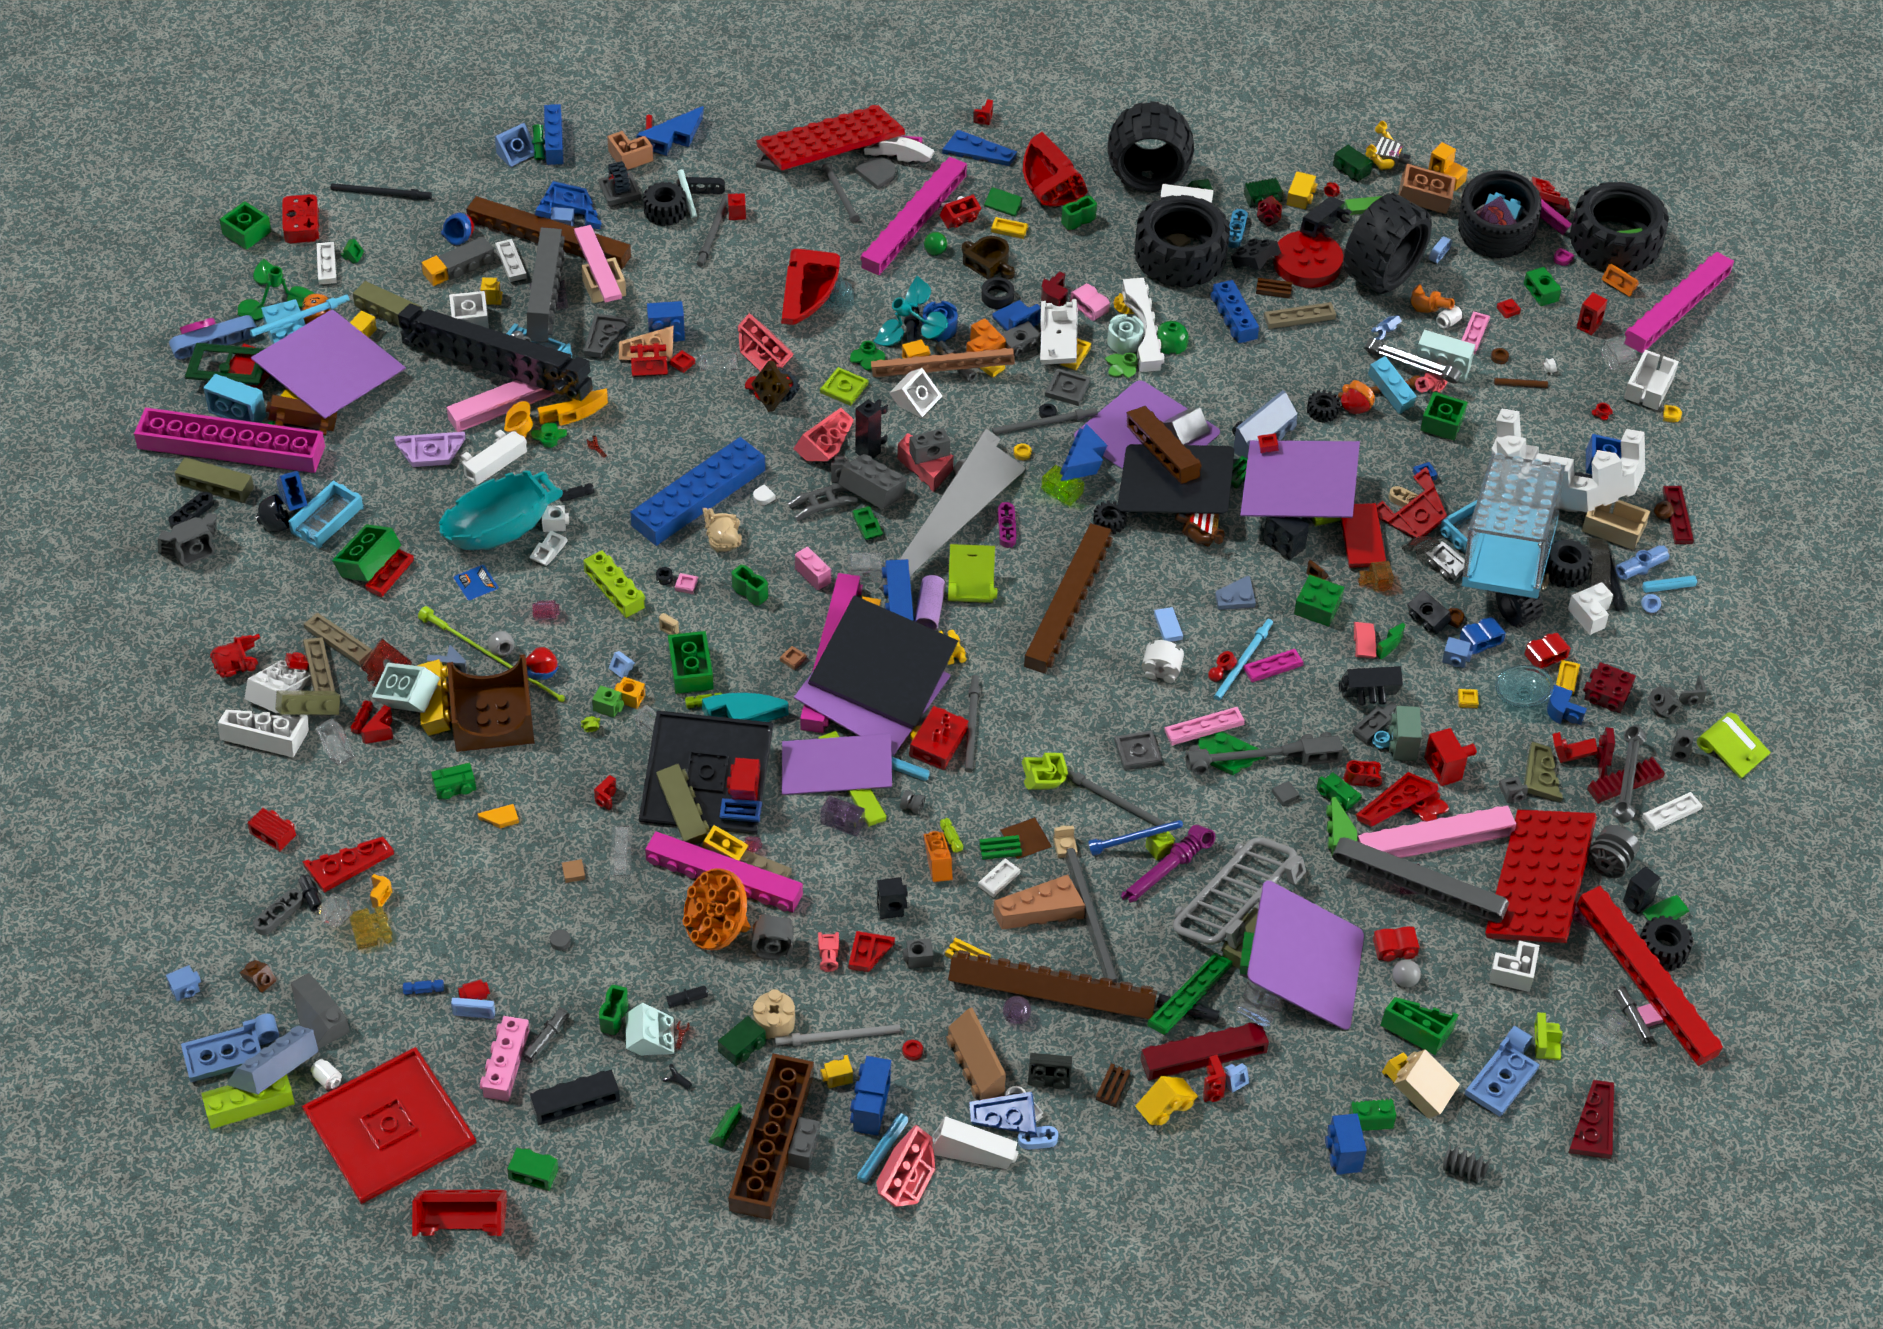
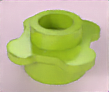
[581,716,600,732]

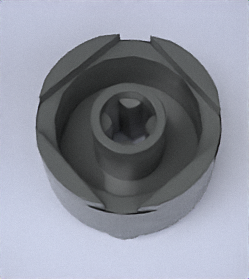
[752,914,794,960]

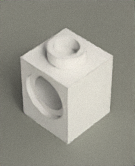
[542,505,569,532]

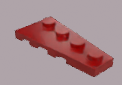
[1356,772,1439,827]
[302,836,394,893]

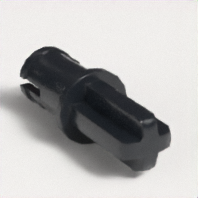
[298,874,323,912]
[666,985,708,1009]

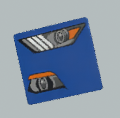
[453,565,499,600]

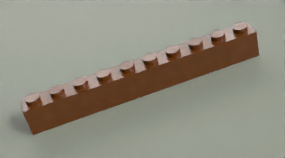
[466,196,631,270]
[1024,523,1113,674]
[948,950,1157,1019]

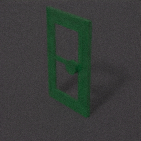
[185,343,265,385]

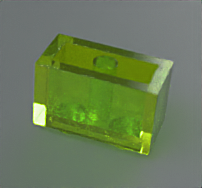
[1041,464,1084,506]

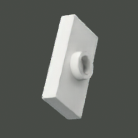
[978,859,1020,898]

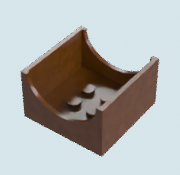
[447,654,535,752]

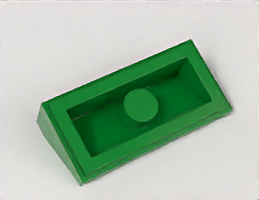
[984,187,1022,217]
[708,1103,742,1148]

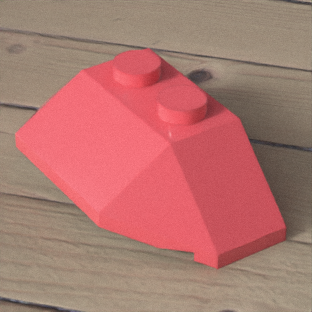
[738,313,794,371]
[876,1125,935,1207]

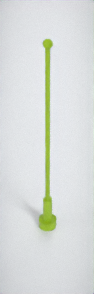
[418,606,565,702]

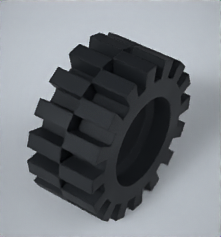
[1307,390,1340,423]
[1093,501,1127,534]

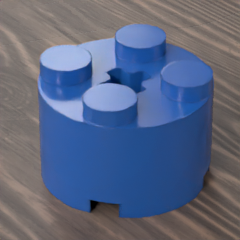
[922,301,958,342]

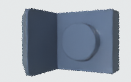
[427,645,467,674]

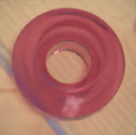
[744,836,763,852]

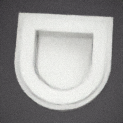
[753,485,776,505]

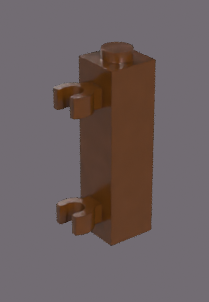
[266,395,337,436]

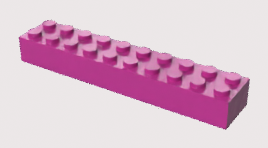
[134,407,325,473]

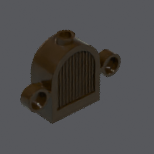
[961,236,1015,280]

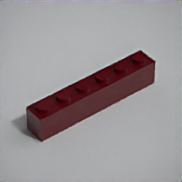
[1140,1022,1269,1081]

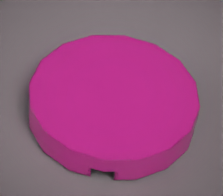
[180,318,216,334]

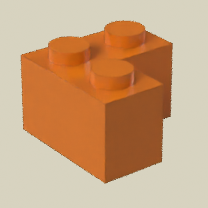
[966,319,1006,352]

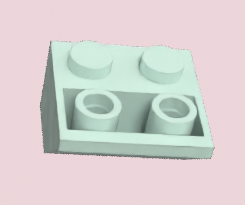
[626,1003,674,1056]

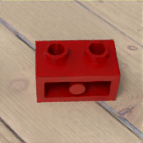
[940,194,982,229]

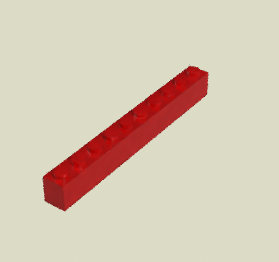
[1576,885,1723,1066]

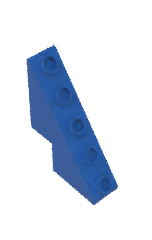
[636,106,704,156]
[1059,424,1108,481]

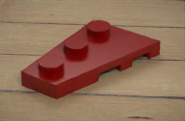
[1531,176,1566,206]

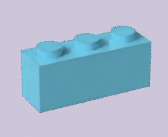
[1368,356,1417,414]

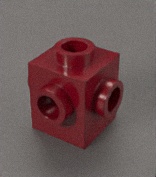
[1257,195,1282,226]

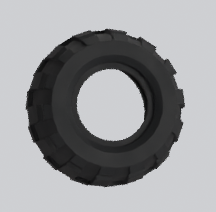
[1107,101,1194,193]

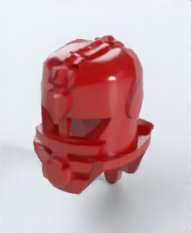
[210,634,260,678]

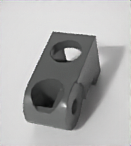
[1670,729,1694,762]

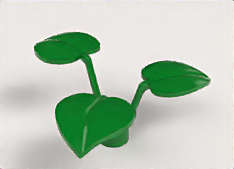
[237,259,315,321]

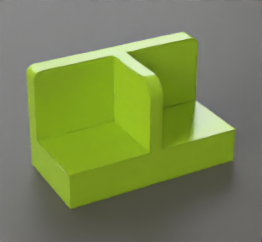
[1534,1012,1563,1060]

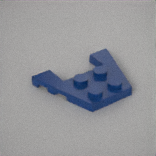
[535,181,602,229]

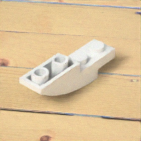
[864,136,934,162]

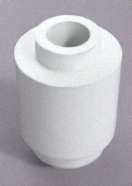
[1436,305,1462,329]
[311,1059,342,1090]

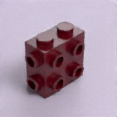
[1583,662,1636,714]

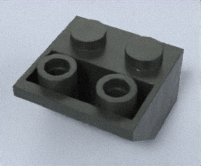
[1028,1053,1072,1090]

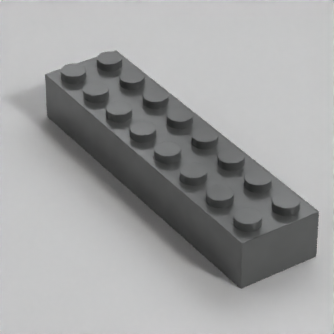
[527,227,565,342]

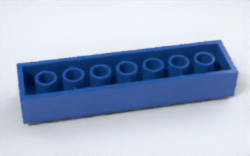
[630,437,765,546]

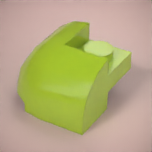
[1022,753,1068,790]

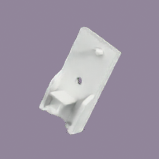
[1040,299,1078,365]

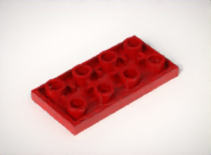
[1340,503,1387,568]

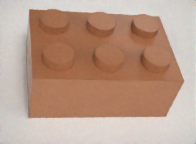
[1398,164,1456,214]

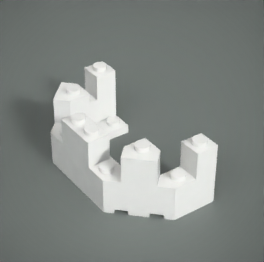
[1491,409,1645,512]

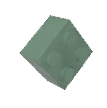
[1388,706,1422,761]

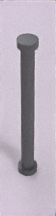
[822,163,860,223]

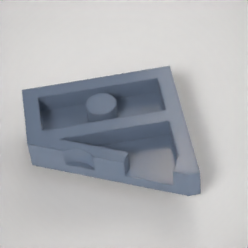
[1215,576,1256,610]

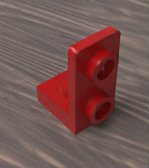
[1552,732,1598,763]

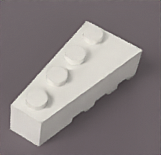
[218,710,309,757]

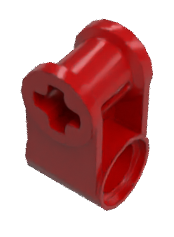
[1343,760,1382,787]

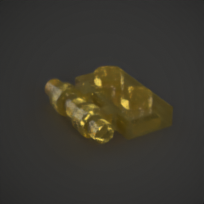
[348,906,392,950]

